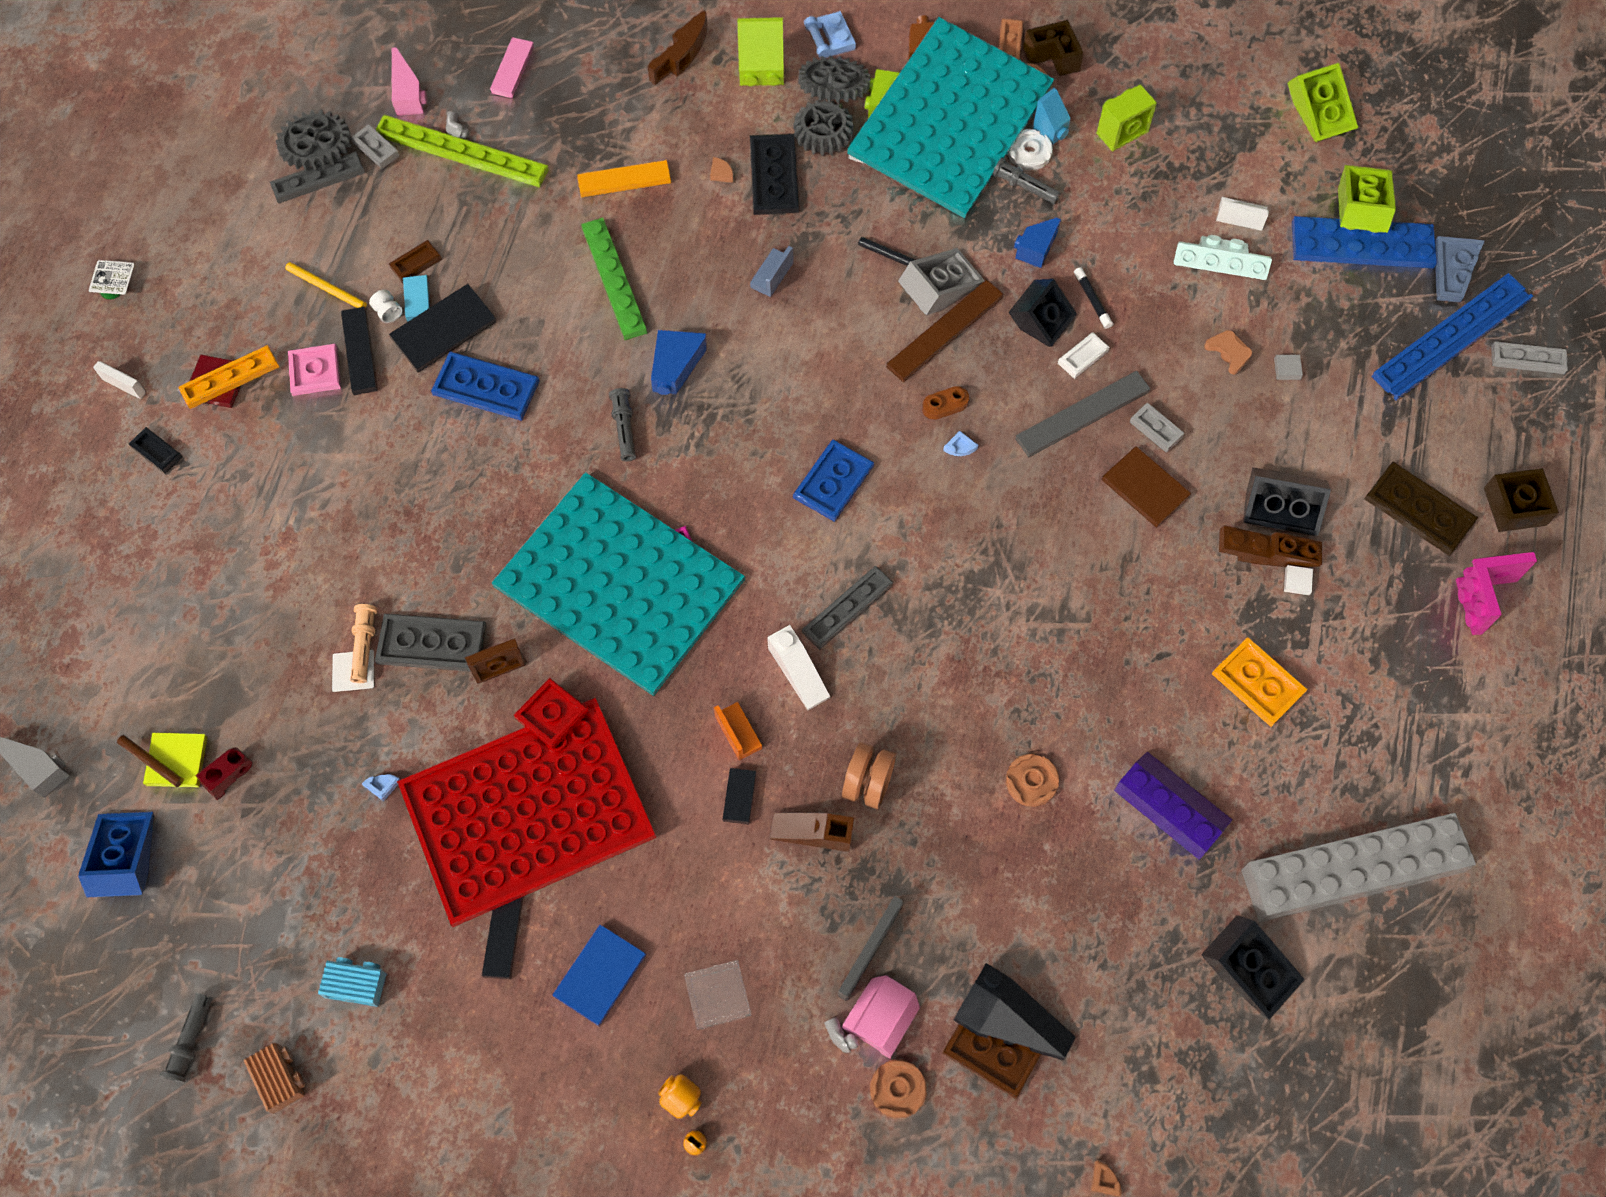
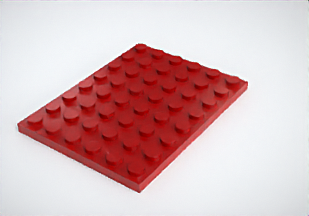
[397,698,656,927]

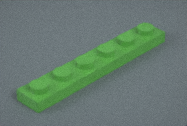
[581,218,647,340]

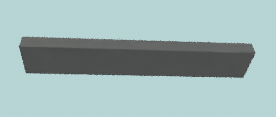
[1015,371,1151,458]

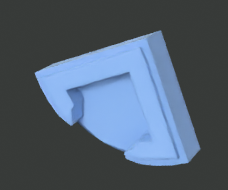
[943,431,978,456]
[362,774,400,802]

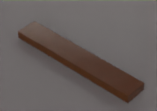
[886,279,1003,382]

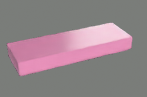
[490,38,534,98]

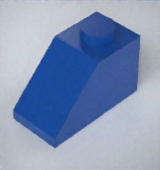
[1014,218,1061,268]

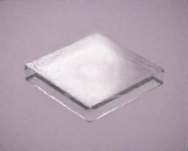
[684,960,752,1030]

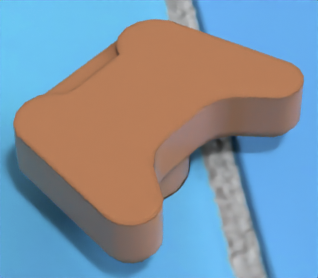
[1204,330,1252,375]

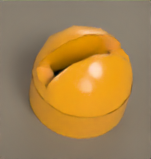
[683,1131,707,1155]

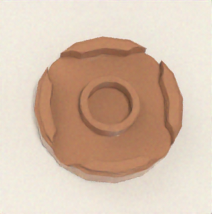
[1006,754,1059,807]
[870,1060,927,1119]

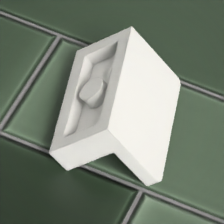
[1216,197,1269,231]

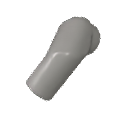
[446,111,469,139]
[824,1017,859,1053]

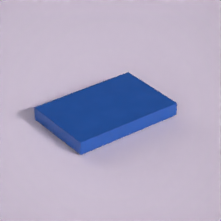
[793,439,874,522]
[552,925,646,1026]

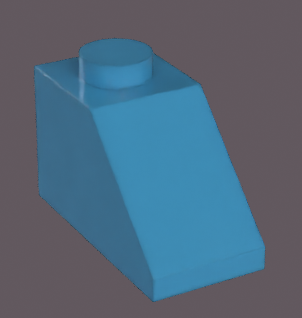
[1033,88,1071,145]

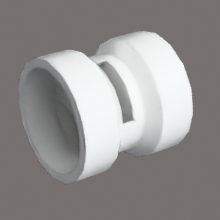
[369,290,402,323]

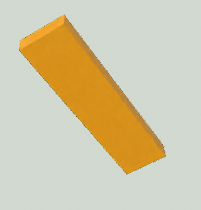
[577,160,671,198]
[178,345,279,409]

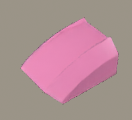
[842,975,920,1059]

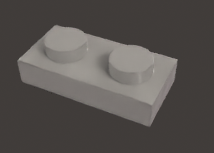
[351,125,399,169]
[1130,403,1184,453]

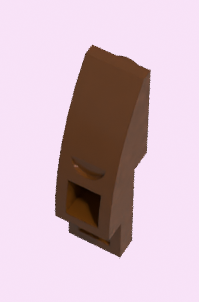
[647,10,708,85]
[1219,525,1322,567]

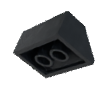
[1243,467,1331,536]

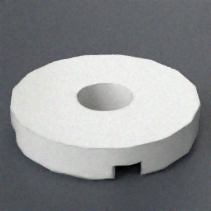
[1007,129,1052,170]

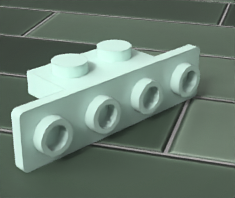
[1174,235,1272,280]

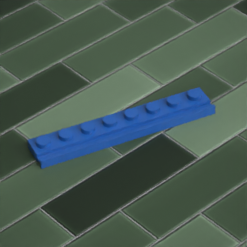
[1371,273,1533,401]

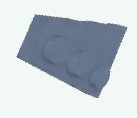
[1435,236,1485,302]

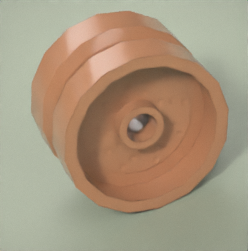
[842,742,896,810]

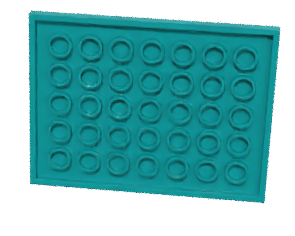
[847,17,1054,219]
[492,472,745,696]

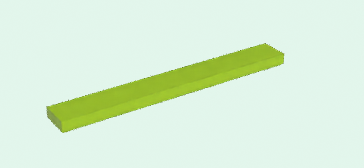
[375,115,549,188]

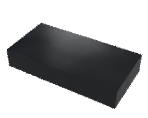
[128,427,183,474]
[722,768,756,825]

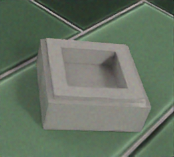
[1274,355,1303,380]

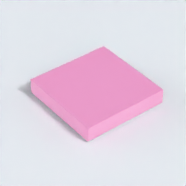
[288,344,341,396]

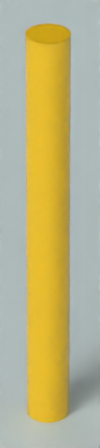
[285,262,367,308]

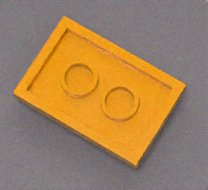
[1212,637,1308,727]

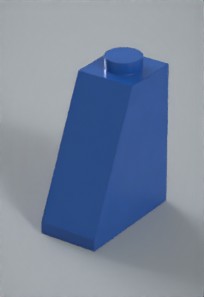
[651,330,707,395]

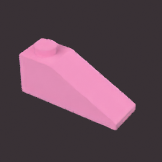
[392,47,427,116]

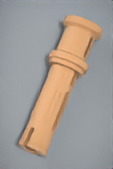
[350,604,377,683]

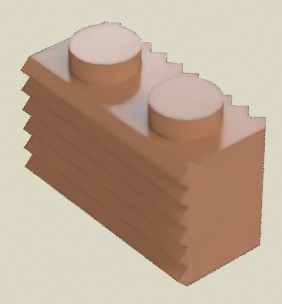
[244,1043,305,1114]

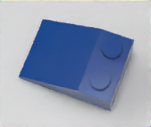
[78,812,154,897]

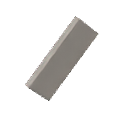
[1491,341,1568,374]

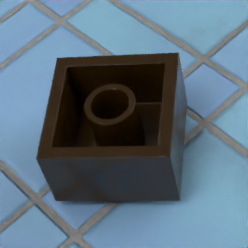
[1484,468,1559,532]

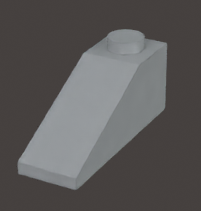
[0,737,70,798]

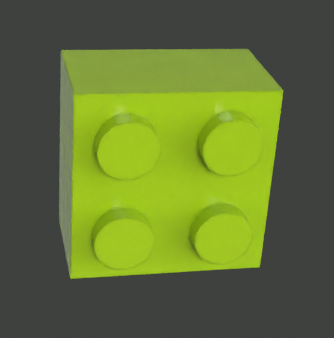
[1096,84,1157,152]

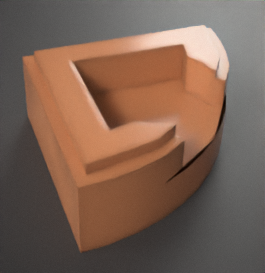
[710,157,733,183]
[1091,1160,1121,1197]

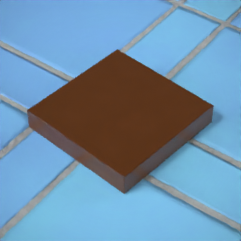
[465,638,526,684]

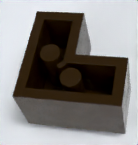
[1023,20,1084,76]

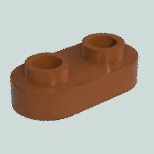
[922,386,969,420]

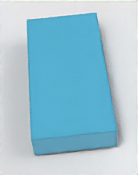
[403,275,430,322]

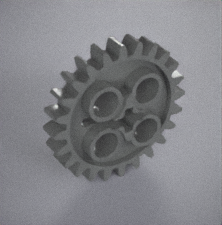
[798,56,871,103]
[276,109,352,171]

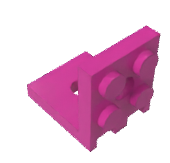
[1456,552,1537,636]

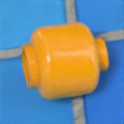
[658,1074,702,1119]

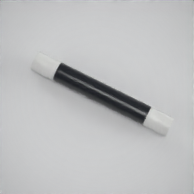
[1074,267,1113,329]

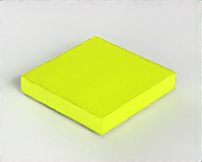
[143,733,208,787]

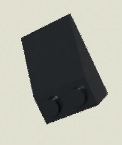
[1201,915,1305,1020]

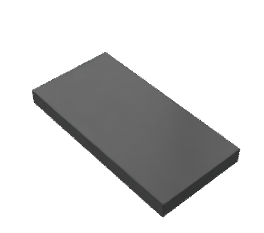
[375,614,487,672]

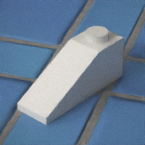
[767,625,830,710]

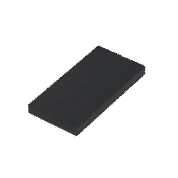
[750,134,799,215]
[389,283,496,373]

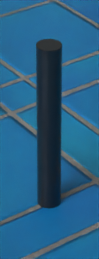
[858,237,915,266]

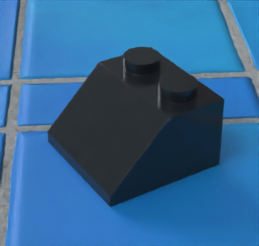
[1008,278,1077,347]

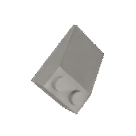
[898,248,985,315]

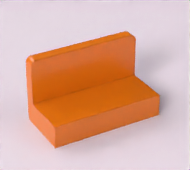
[714,702,762,761]

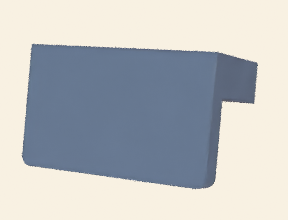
[750,246,793,297]

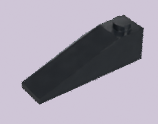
[953,963,1076,1061]

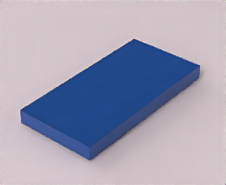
[431,351,540,421]

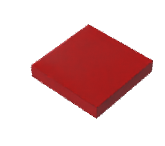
[514,678,589,750]

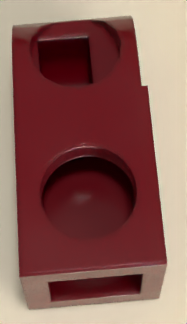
[195,747,252,801]

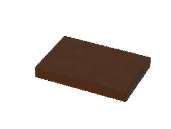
[1102,446,1191,528]
[942,1024,1041,1100]

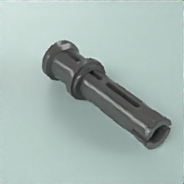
[992,158,1061,205]
[609,388,636,462]
[159,993,213,1083]

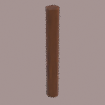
[117,735,184,787]

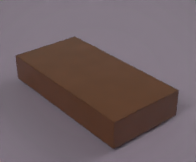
[389,240,442,283]

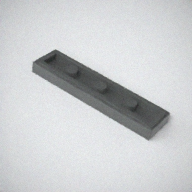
[270,152,365,204]
[802,565,893,650]
[838,896,903,1001]

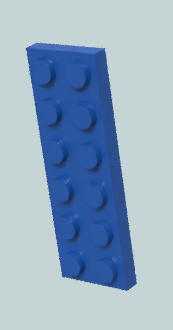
[1292,216,1437,269]

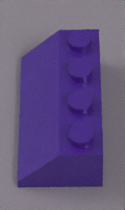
[1114,751,1232,860]

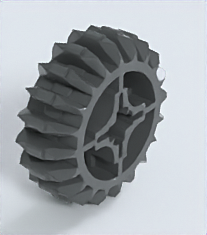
[793,98,854,157]

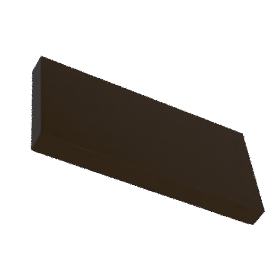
[1364,462,1478,556]

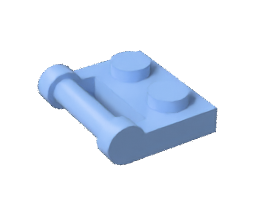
[804,11,856,58]

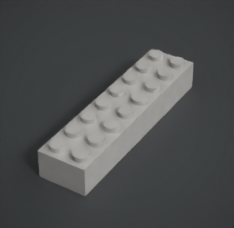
[1241,813,1476,922]

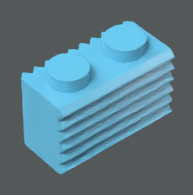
[318,957,386,1007]

